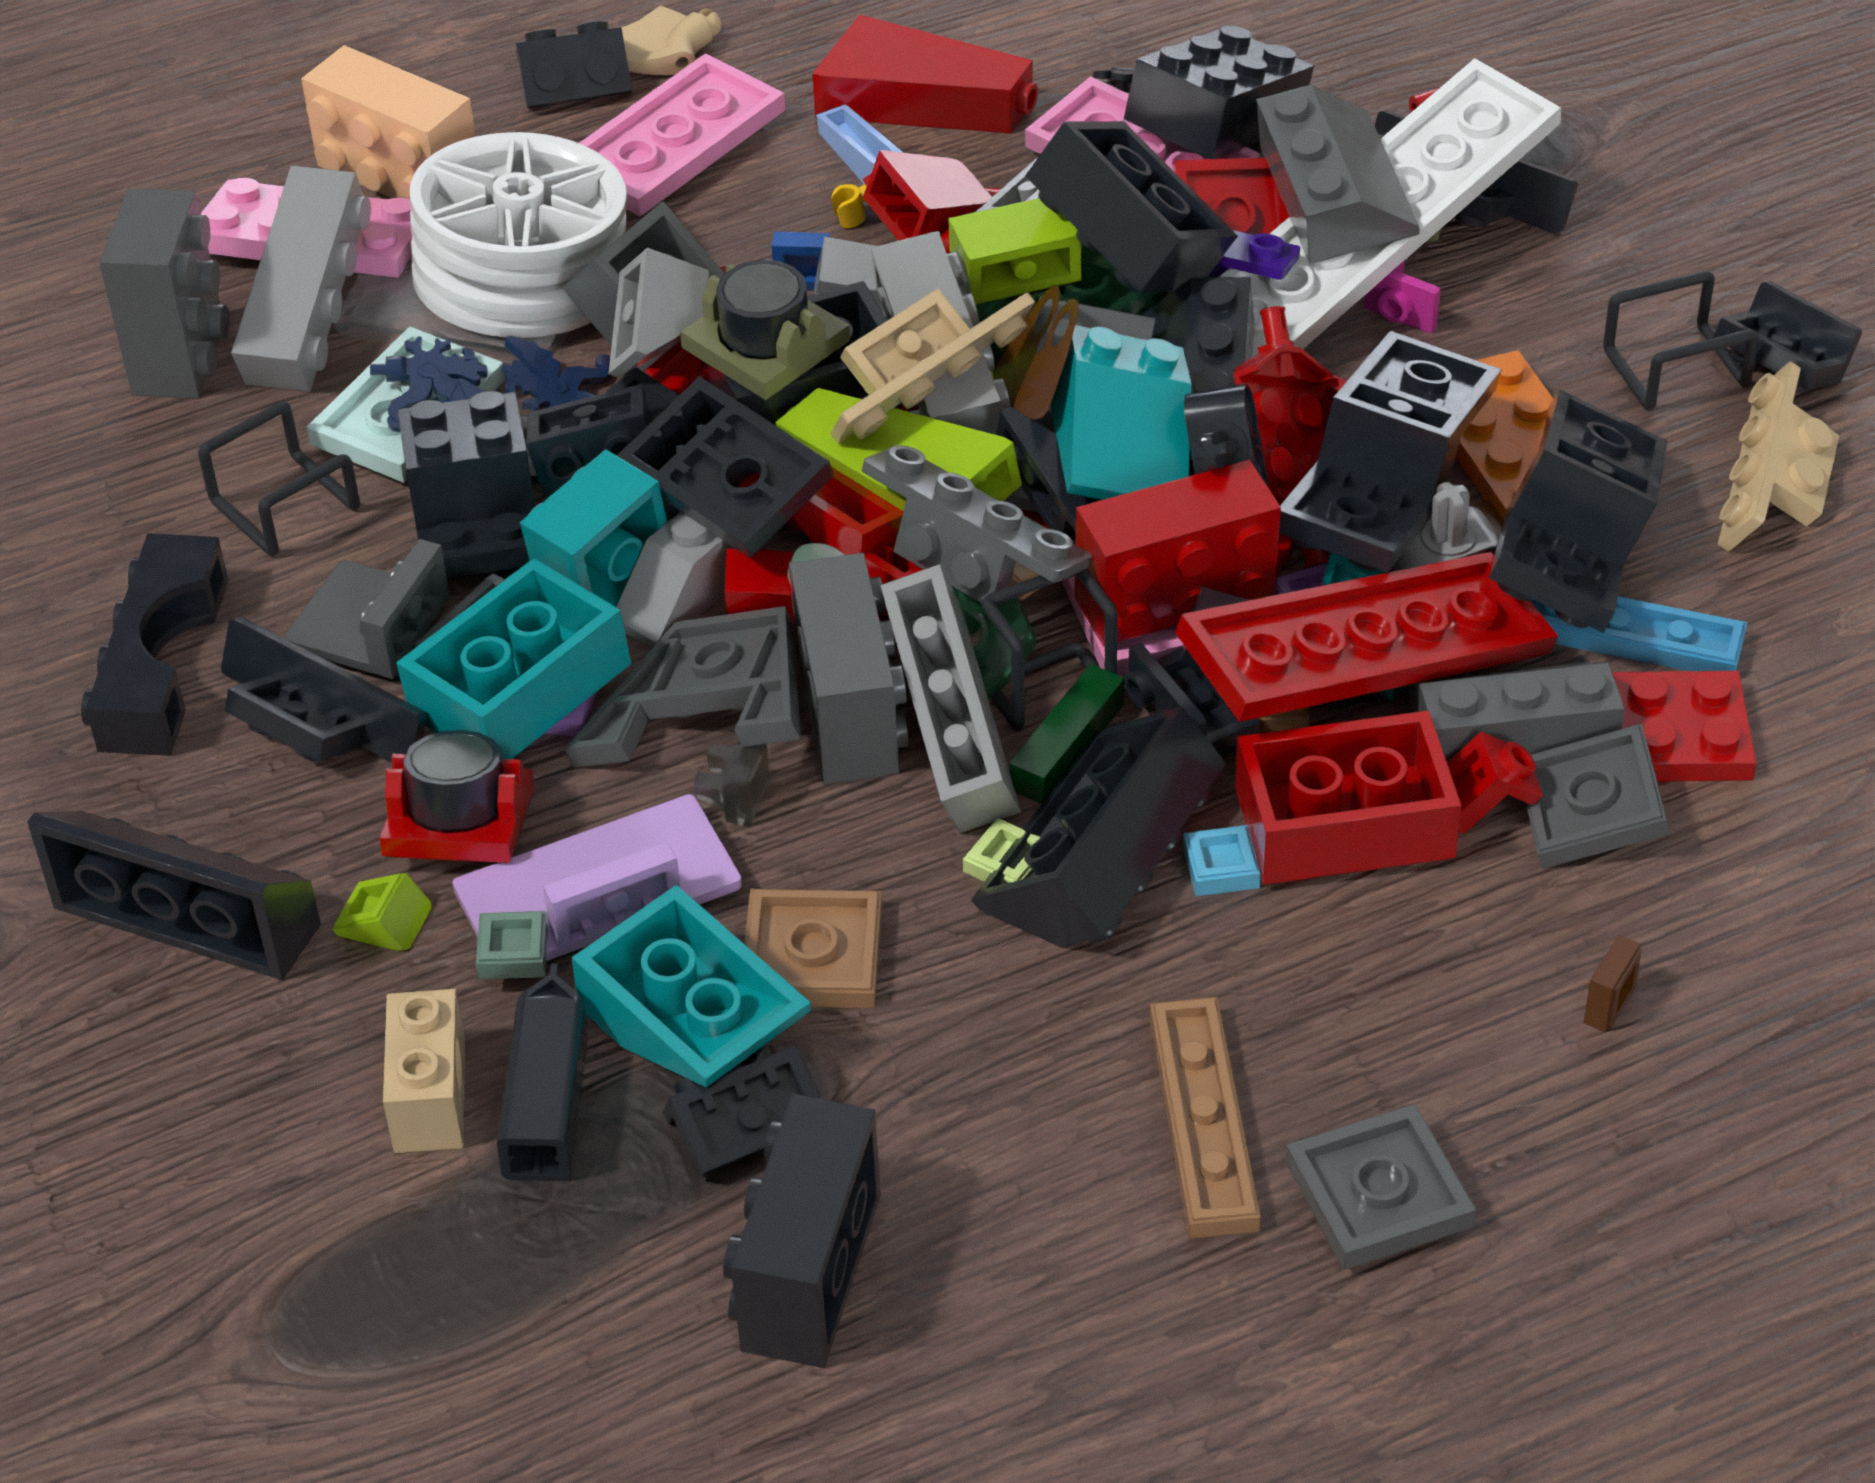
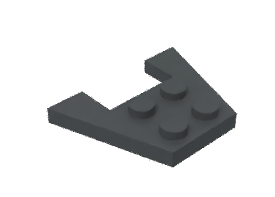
[564,606,800,768]

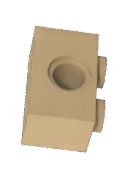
[383,989,465,1154]

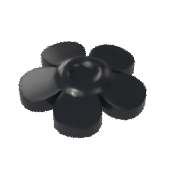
[1092,67,1134,93]

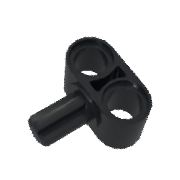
[1184,383,1268,487]

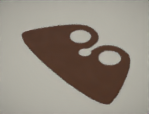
[993,286,1079,420]

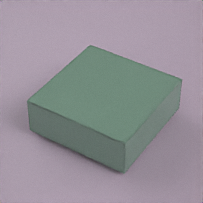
[476,911,549,979]

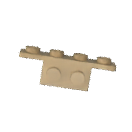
[830,288,1035,444]
[1718,361,1839,552]

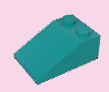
[1050,325,1191,500]
[572,885,811,1088]

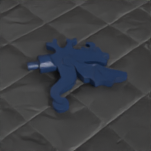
[501,335,610,412]
[370,336,488,432]

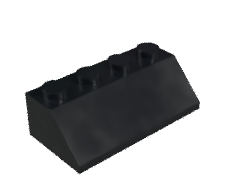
[1140,277,1255,476]
[971,706,1226,947]
[27,811,321,981]

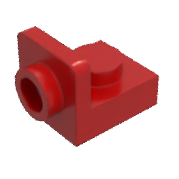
[1447,731,1543,834]

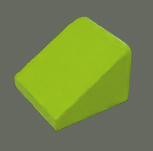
[332,873,432,951]

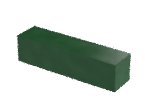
[1009,663,1125,804]

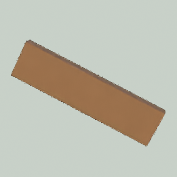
[1150,997,1261,1239]

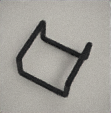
[1603,271,1759,410]
[198,401,360,556]
[981,569,1118,730]

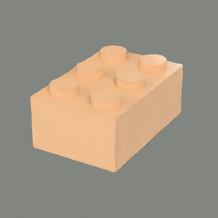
[301,45,476,199]

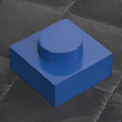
[772,231,830,291]

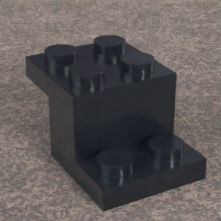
[397,391,535,579]

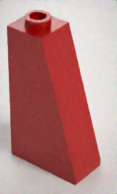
[812,15,1038,134]

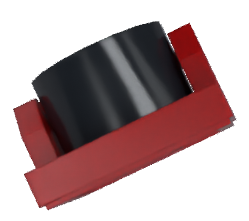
[380,730,535,863]

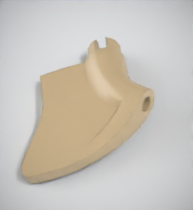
[622,6,721,75]

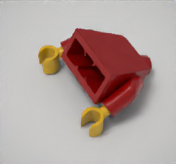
[831,150,1001,253]

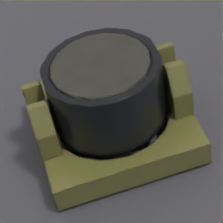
[680,259,850,400]

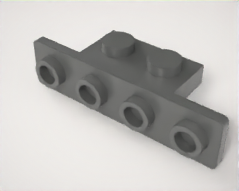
[862,445,1092,605]

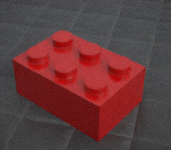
[1074,460,1281,646]
[1235,711,1461,885]

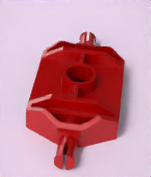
[1233,306,1334,569]

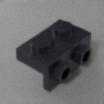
[516,21,632,109]
[1713,281,1862,392]
[1124,643,1260,756]

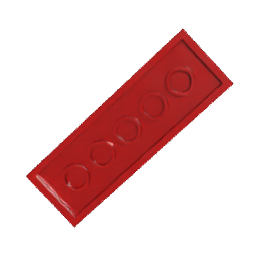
[1175,552,1558,722]

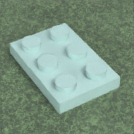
[306,326,506,483]

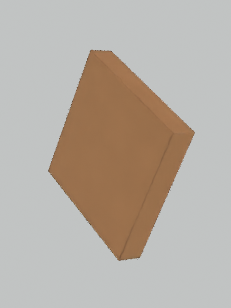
[745,889,882,1008]

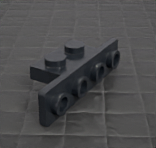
[1375,110,1578,234]
[221,616,427,763]

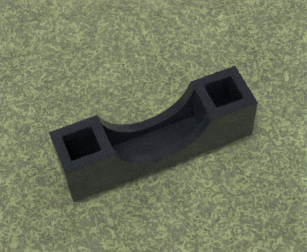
[81,533,229,756]

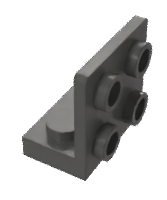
[285,539,450,679]

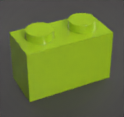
[948,198,1081,305]

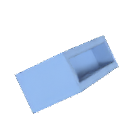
[816,104,902,184]

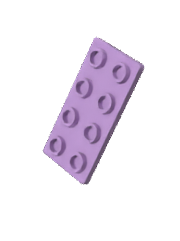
[452,794,742,961]

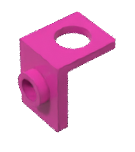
[1364,260,1441,334]

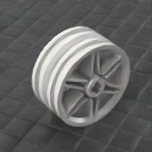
[410,132,627,338]

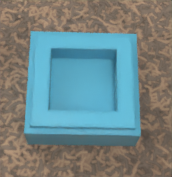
[1183,825,1261,897]

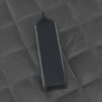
[497,964,588,1181]

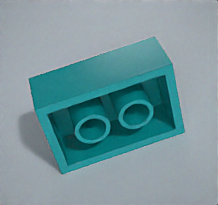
[396,558,631,764]

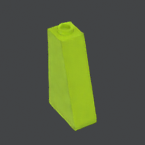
[775,388,1022,511]

